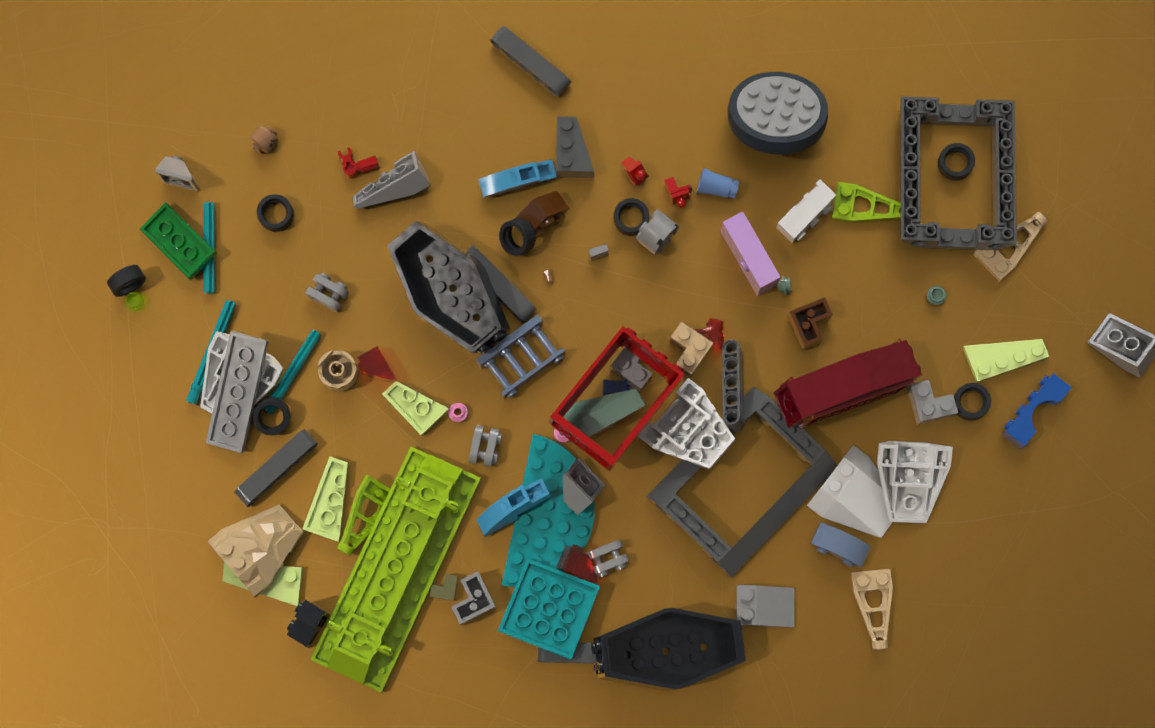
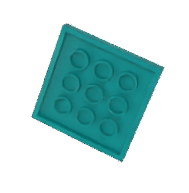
[498,558,600,661]

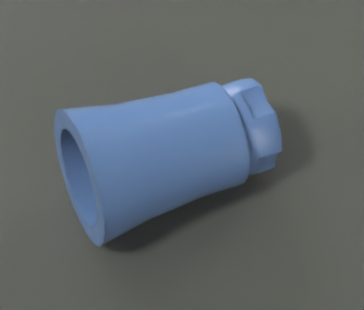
[697,168,739,199]

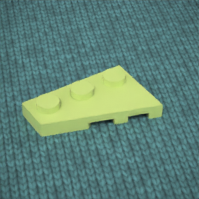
[382,381,450,436]

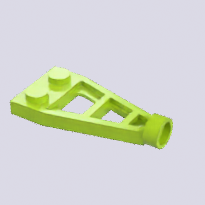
[832,182,901,223]
[337,475,395,556]

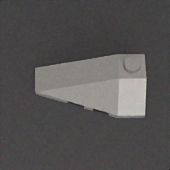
[352,151,430,209]

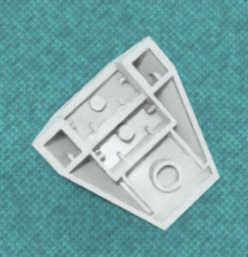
[200,331,284,414]
[877,441,953,523]
[807,445,893,538]

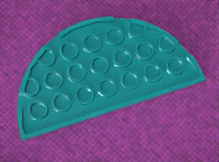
[502,434,595,587]

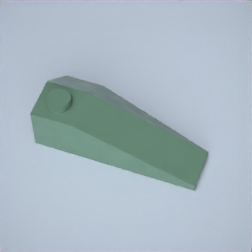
[565,389,646,439]

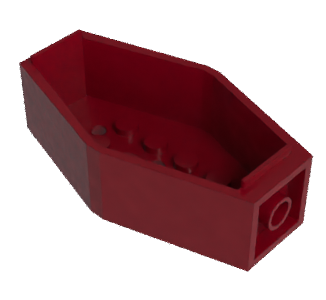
[773,339,922,428]

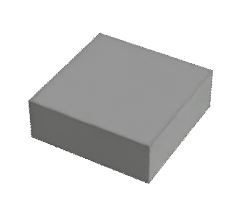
[589,244,609,261]

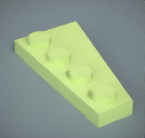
[962,339,1049,383]
[302,456,348,543]
[222,562,303,606]

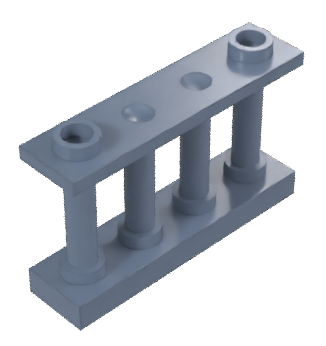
[476,315,565,399]

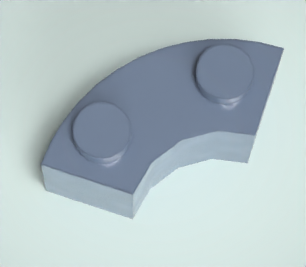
[811,523,871,568]

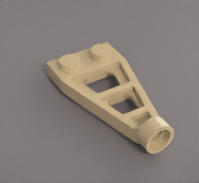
[973,212,1048,281]
[851,569,893,650]

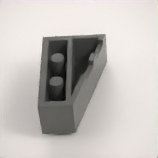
[556,116,594,178]

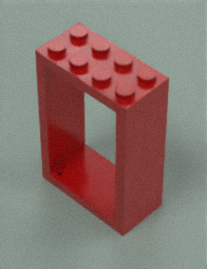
[548,326,685,471]

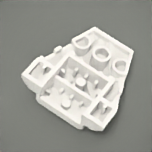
[638,378,735,469]

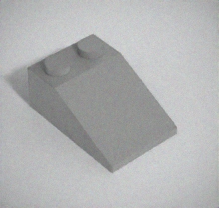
[1088,313,1155,378]
[735,585,794,627]

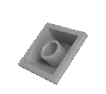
[155,156,199,191]
[563,458,605,515]

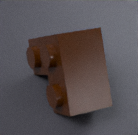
[515,191,570,237]
[788,297,833,351]

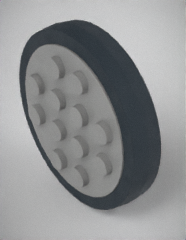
[728,72,828,155]

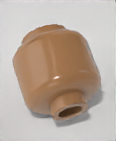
[250,125,278,153]

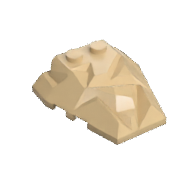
[207,505,304,598]

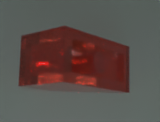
[357,346,398,383]
[557,544,597,584]

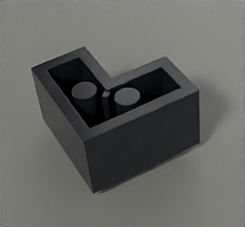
[287,600,330,648]

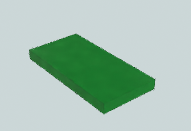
[140,202,217,280]

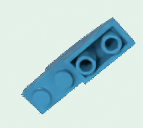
[478,159,557,198]
[477,478,551,537]

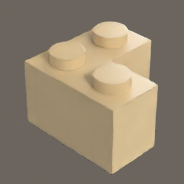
[670,322,713,378]

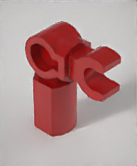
[338,147,380,179]

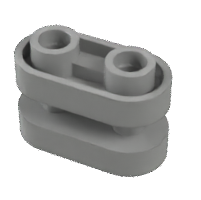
[304,273,349,312]
[468,425,502,467]
[585,540,629,578]

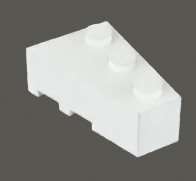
[776,179,836,243]

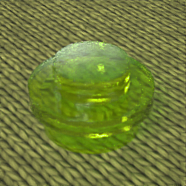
[124,292,144,311]

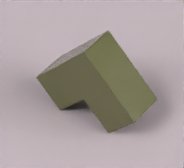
[430,574,458,601]

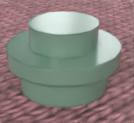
[778,276,792,295]
[927,286,946,305]

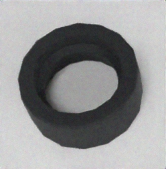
[938,143,975,181]
[256,194,294,232]
[613,198,650,236]
[499,218,536,256]
[107,265,146,297]
[954,383,991,421]
[253,397,291,436]

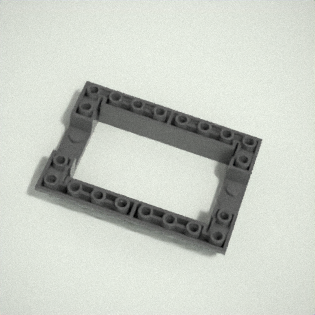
[901,96,1017,250]
[647,387,837,577]

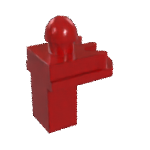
[621,156,649,186]
[664,177,693,208]

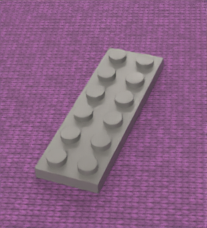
[206,331,269,453]

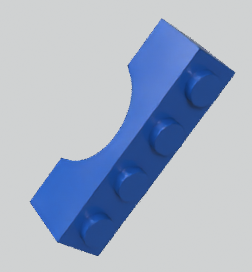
[1002,373,1072,449]

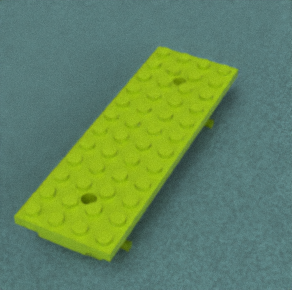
[310,447,481,693]

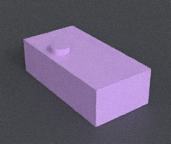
[720,212,780,296]

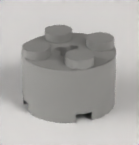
[635,209,679,255]

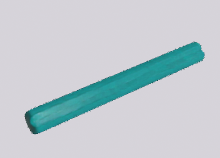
[203,202,215,294]
[263,330,321,414]

